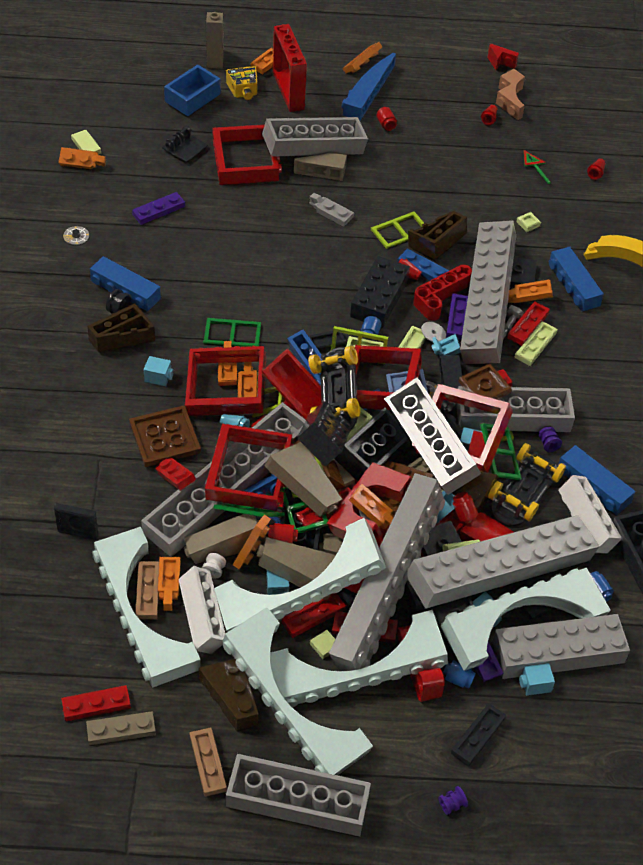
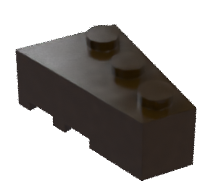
[408,211,467,259]
[87,304,155,352]
[430,471,499,513]
[199,659,259,732]

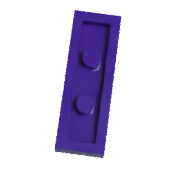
[132,192,185,225]
[446,294,468,340]

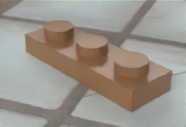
[136,562,159,619]
[190,728,227,797]

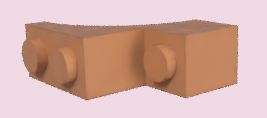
[496,69,525,120]

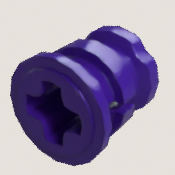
[539,426,562,452]
[438,786,468,815]

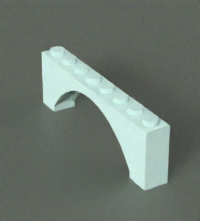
[214,518,386,632]
[92,527,201,688]
[441,568,611,671]
[222,607,373,775]
[270,610,448,708]

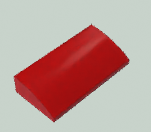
[262,349,321,420]
[459,512,514,542]

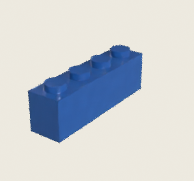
[549,247,604,311]
[90,256,161,311]
[287,330,322,386]
[558,445,636,515]

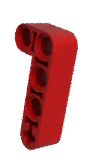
[413,265,472,321]
[397,625,444,702]

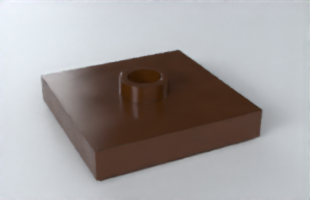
[459,364,512,400]

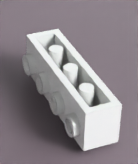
[558,475,622,553]
[178,566,225,654]

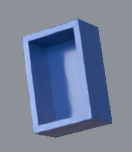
[164,65,221,116]

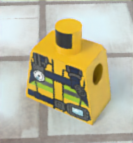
[226,66,257,100]

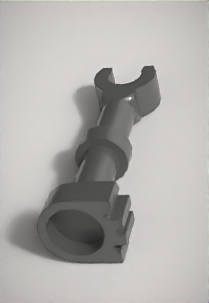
[502,305,524,345]

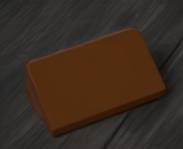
[321,460,345,490]

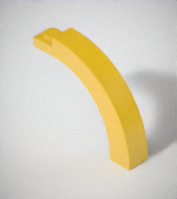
[583,235,643,267]

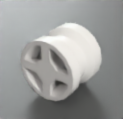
[202,553,226,578]

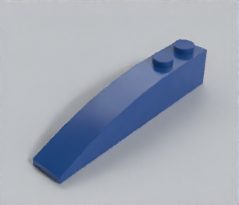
[341,53,396,121]

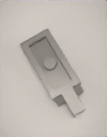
[309,193,354,226]

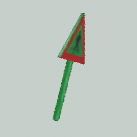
[523,150,551,184]

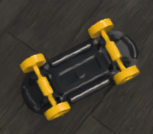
[308,346,360,431]
[488,443,567,526]

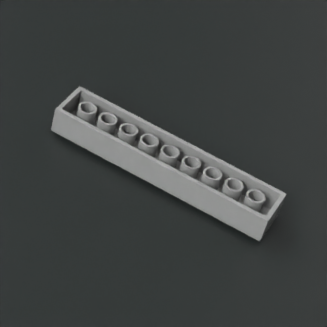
[460,221,516,364]
[141,402,306,557]
[329,473,445,671]
[405,515,599,608]

